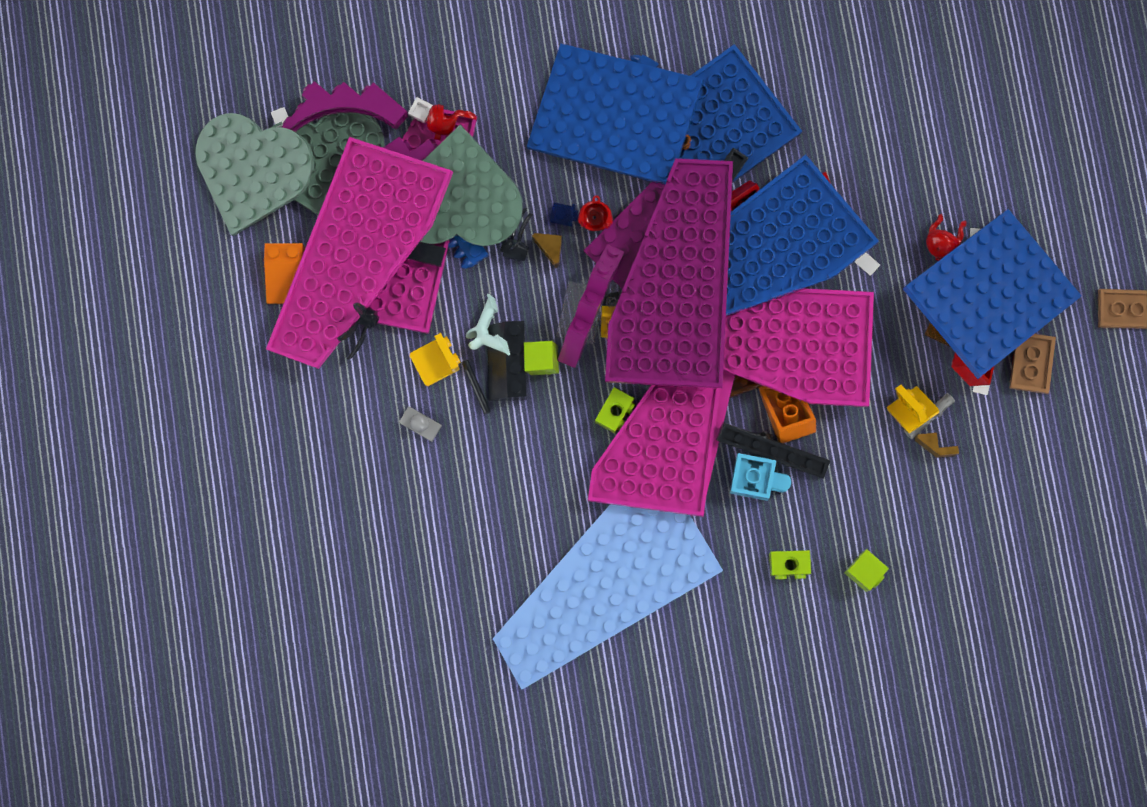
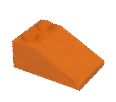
[264,243,305,304]
[759,386,816,443]

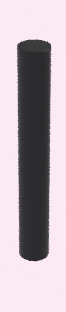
[461,360,491,415]

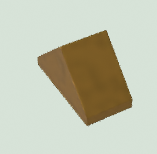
[532,233,562,268]

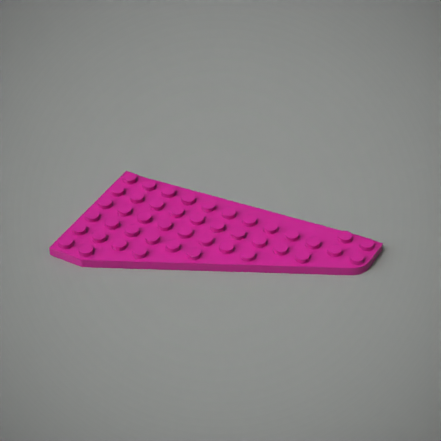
[588,370,735,517]

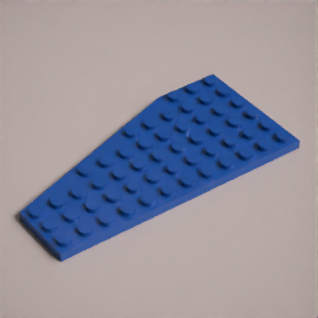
[726,155,879,316]

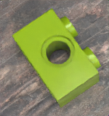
[595,387,635,434]
[769,550,811,580]

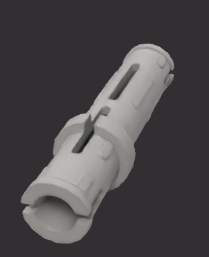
[904,393,955,439]

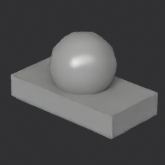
[399,406,442,442]

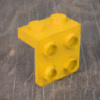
[410,333,461,386]

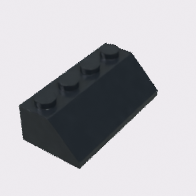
[487,321,527,401]

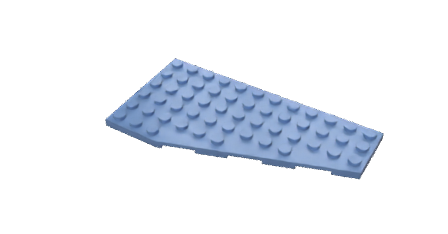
[493,504,723,690]

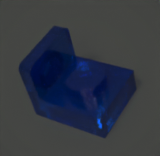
[550,202,579,227]

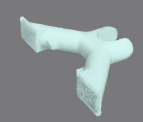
[466,294,510,356]

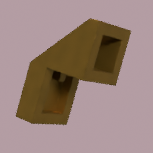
[915,433,959,458]

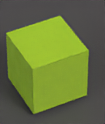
[524,341,559,375]
[844,549,889,592]

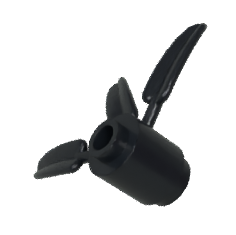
[500,208,533,262]
[337,303,379,360]

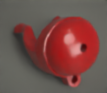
[427,104,476,141]
[578,196,613,232]
[926,213,967,261]

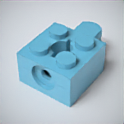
[730,453,791,501]

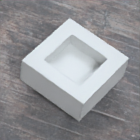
[408,97,433,124]

